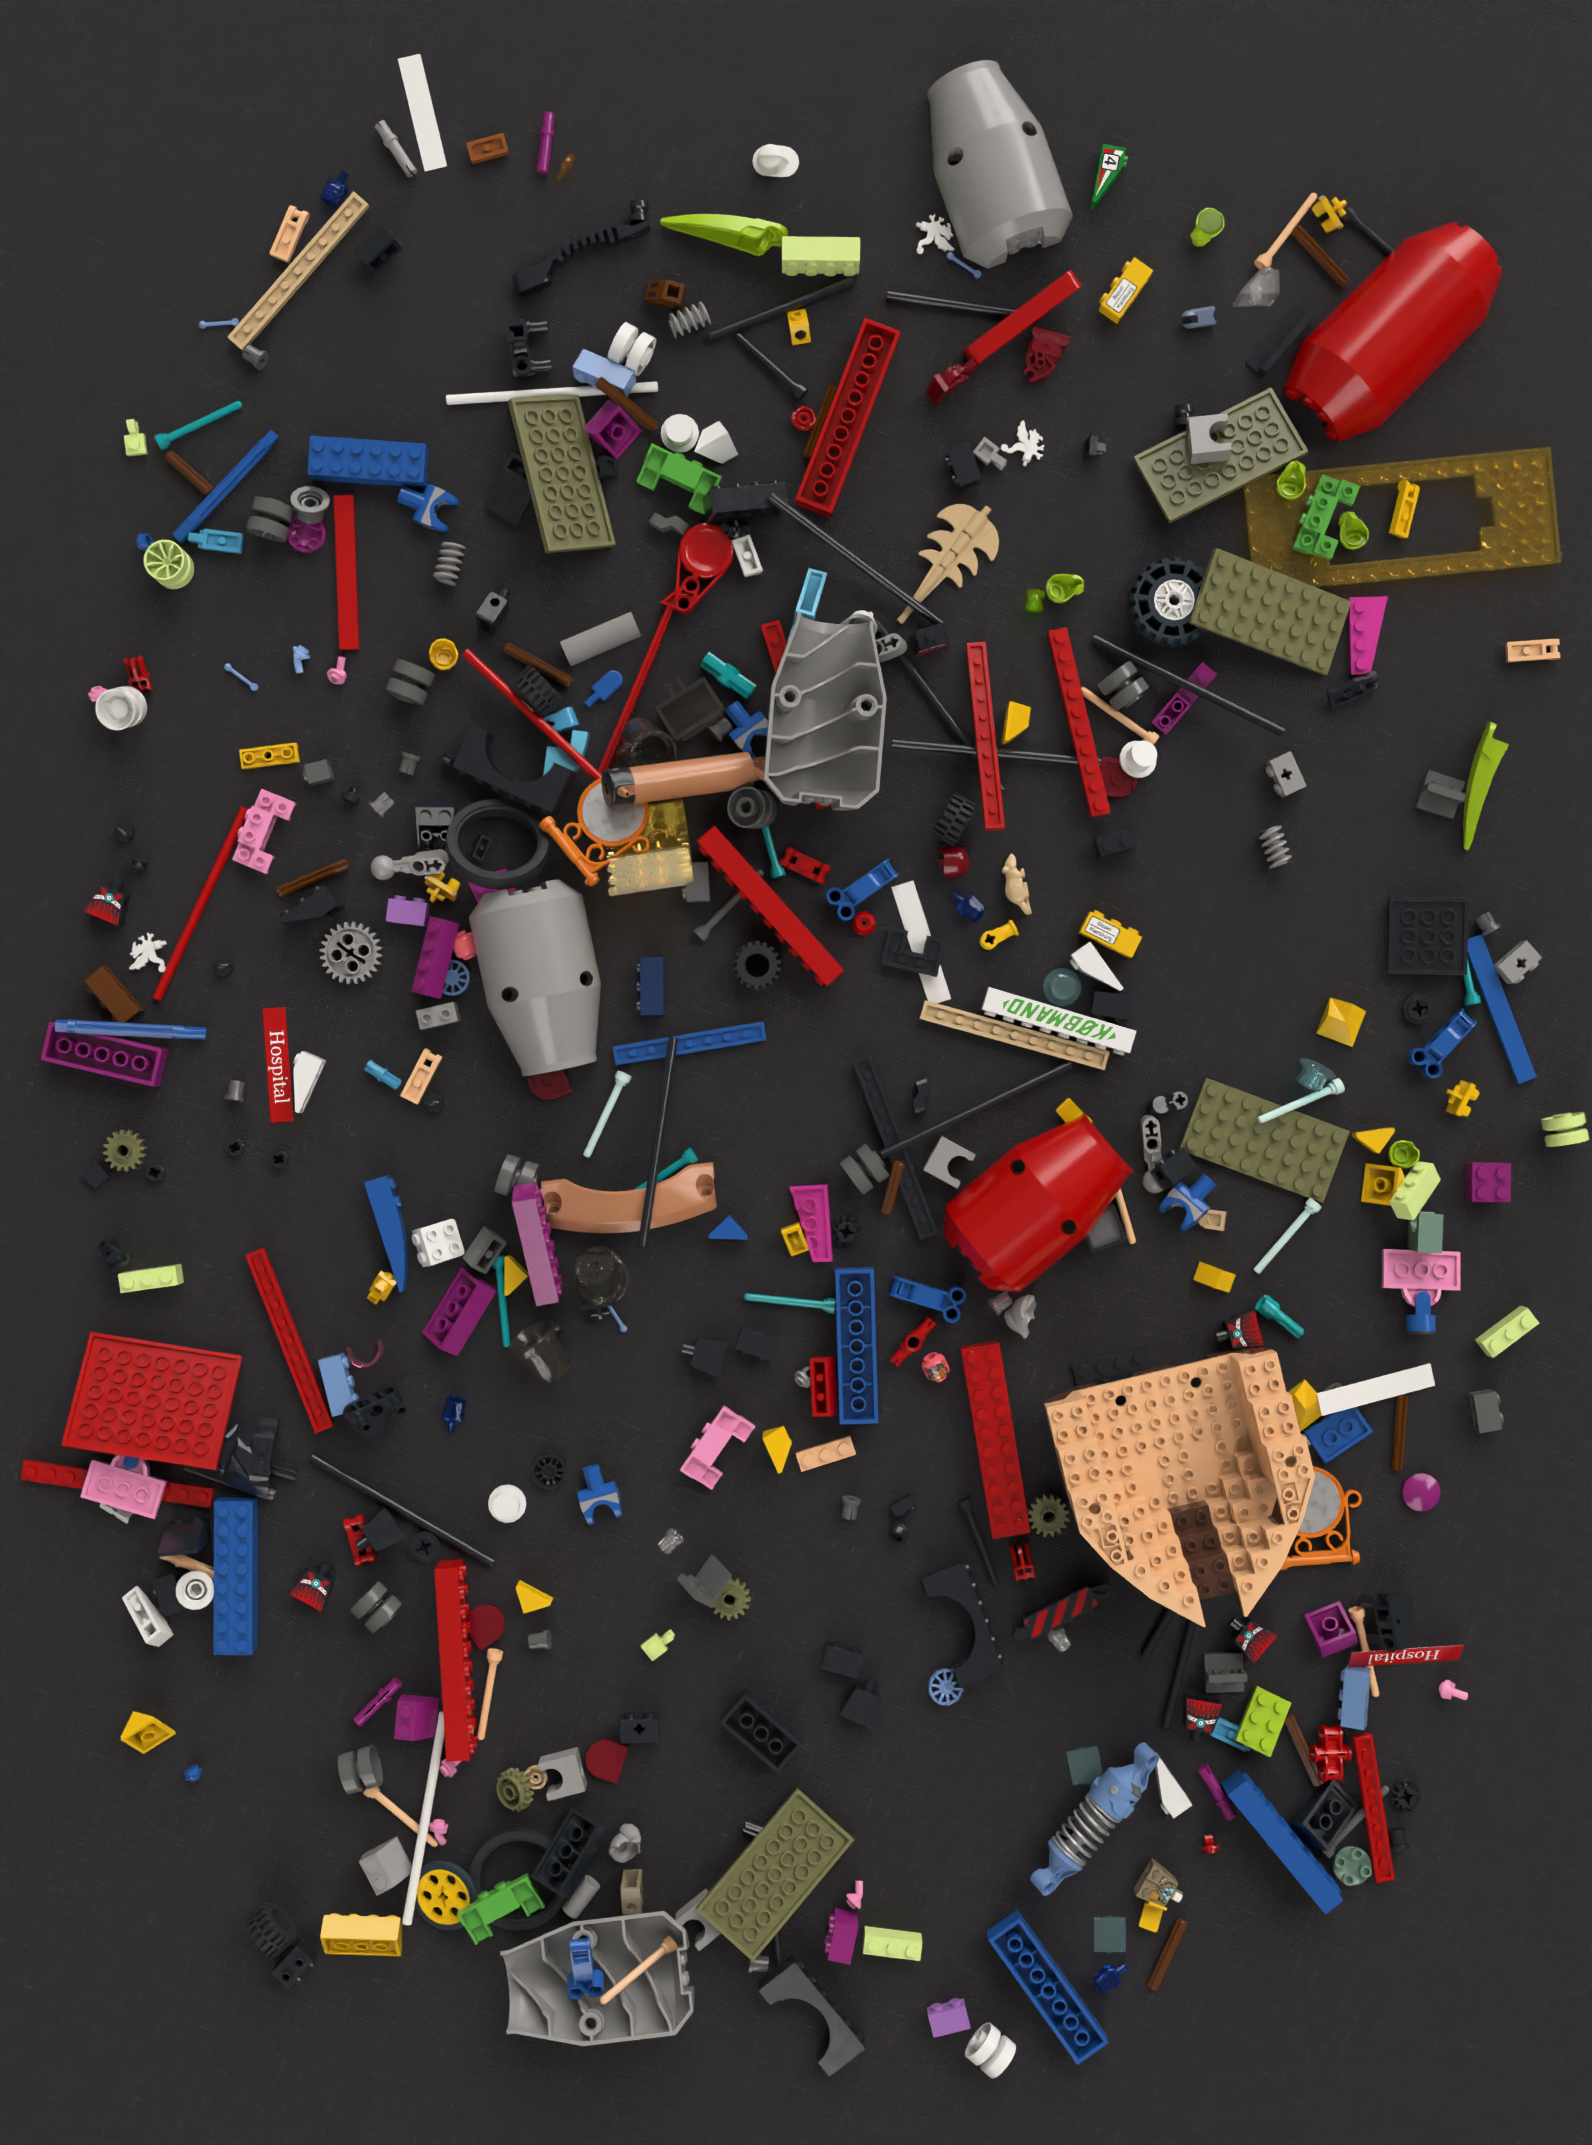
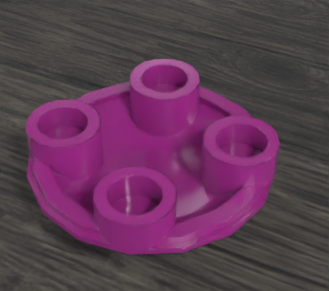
[288,516,326,553]
[1402,1473,1441,1511]

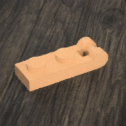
[270,205,310,263]
[1505,639,1561,663]
[400,1048,443,1105]

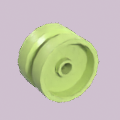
[1541,1112,1589,1147]

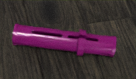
[536,111,555,174]
[353,1677,402,1727]
[1197,1764,1237,1821]

